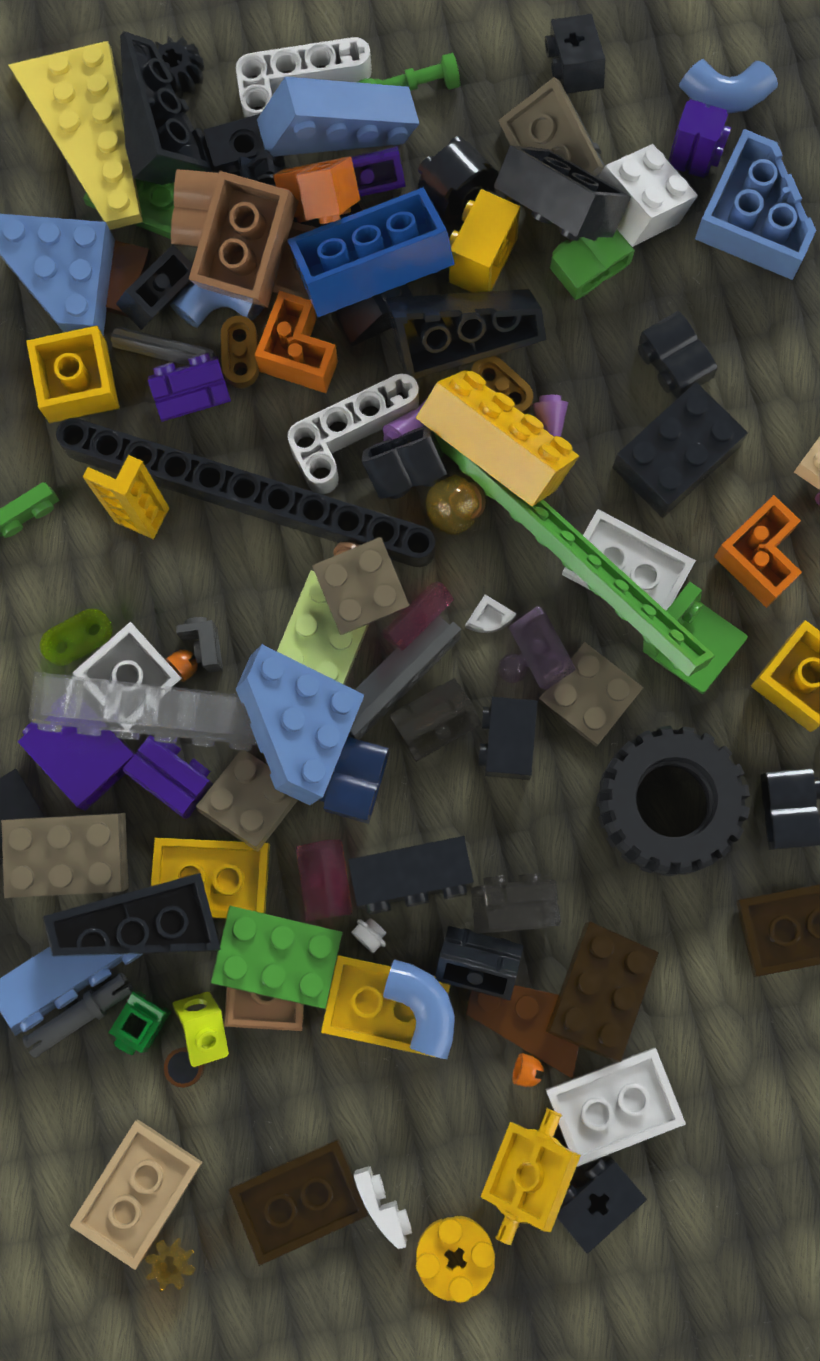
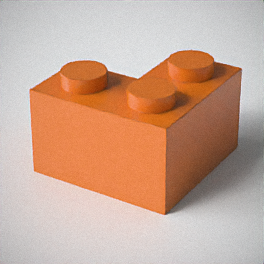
[273,156,360,224]
[255,290,338,393]
[714,495,802,608]

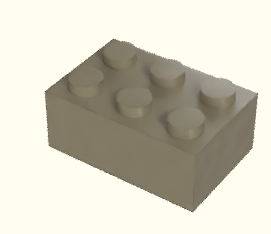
[1,813,129,898]

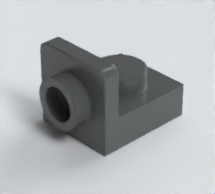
[176,617,223,673]

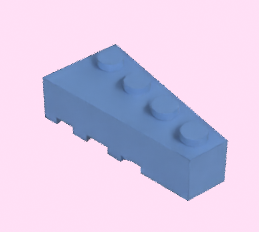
[257,76,420,157]
[0,947,143,1036]

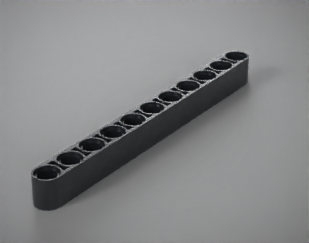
[56,418,435,567]

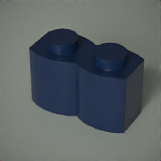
[319,737,390,824]

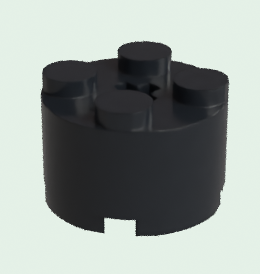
[418,136,499,226]

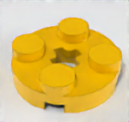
[416,1216,495,1303]

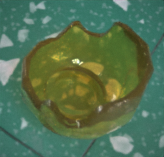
[426,474,479,535]

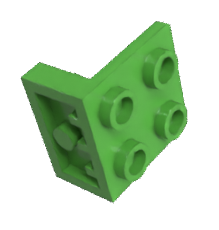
[643,582,747,694]

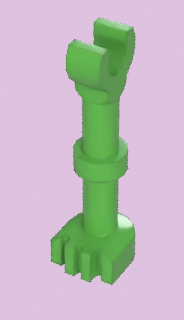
[357,52,460,91]

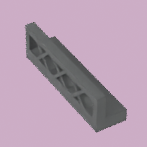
[349,610,461,740]

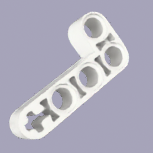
[236,37,371,118]
[288,374,419,494]

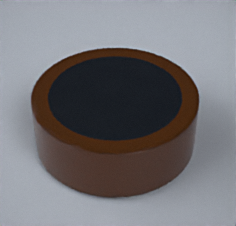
[164,1047,205,1088]

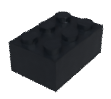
[494,145,631,241]
[612,382,748,518]
[348,836,474,915]

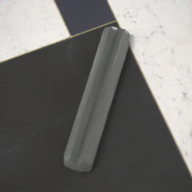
[111,327,215,365]

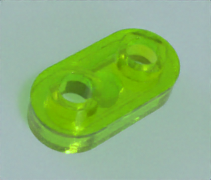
[40,608,113,666]

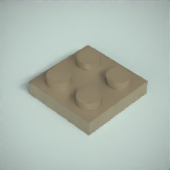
[312,537,410,635]
[538,642,644,747]
[196,748,298,852]

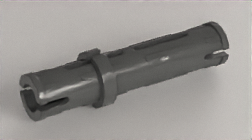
[22,972,134,1058]

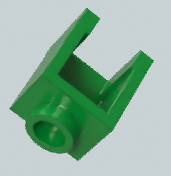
[108,991,172,1055]

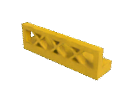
[83,455,169,540]

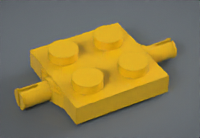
[480,1108,581,1245]

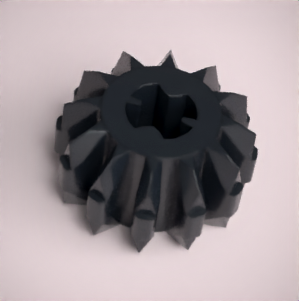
[155,35,205,99]

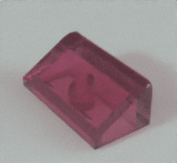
[380,582,454,651]
[296,839,352,922]

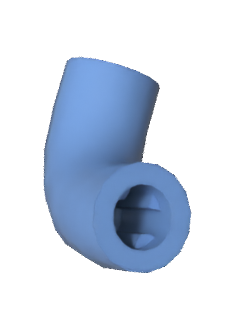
[679,59,778,114]
[170,282,265,328]
[383,959,455,1059]

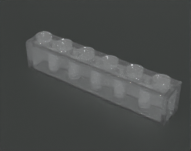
[28,672,258,751]

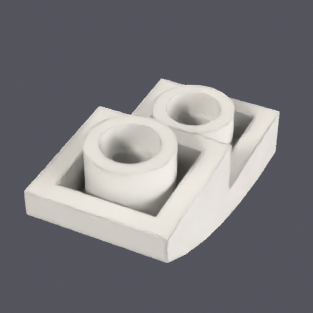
[353,1166,412,1249]

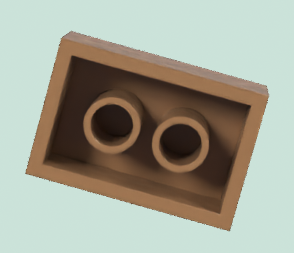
[189,171,299,308]

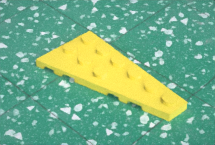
[9,41,143,230]

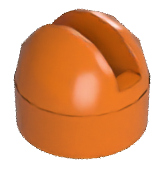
[165,649,198,682]
[512,1053,544,1087]

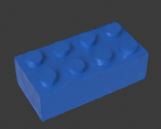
[287,187,455,317]

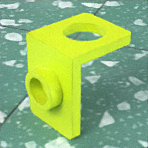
[173,992,229,1067]

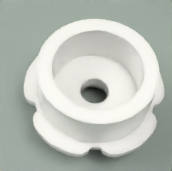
[351,918,386,953]

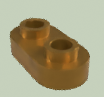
[221,316,259,388]
[471,356,533,414]

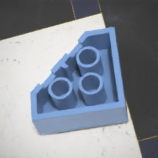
[695,129,816,280]
[0,214,115,335]
[236,644,364,805]

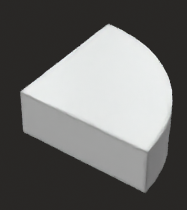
[465,594,516,633]

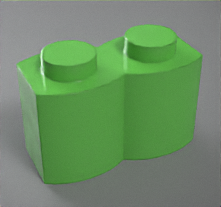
[550,230,635,300]

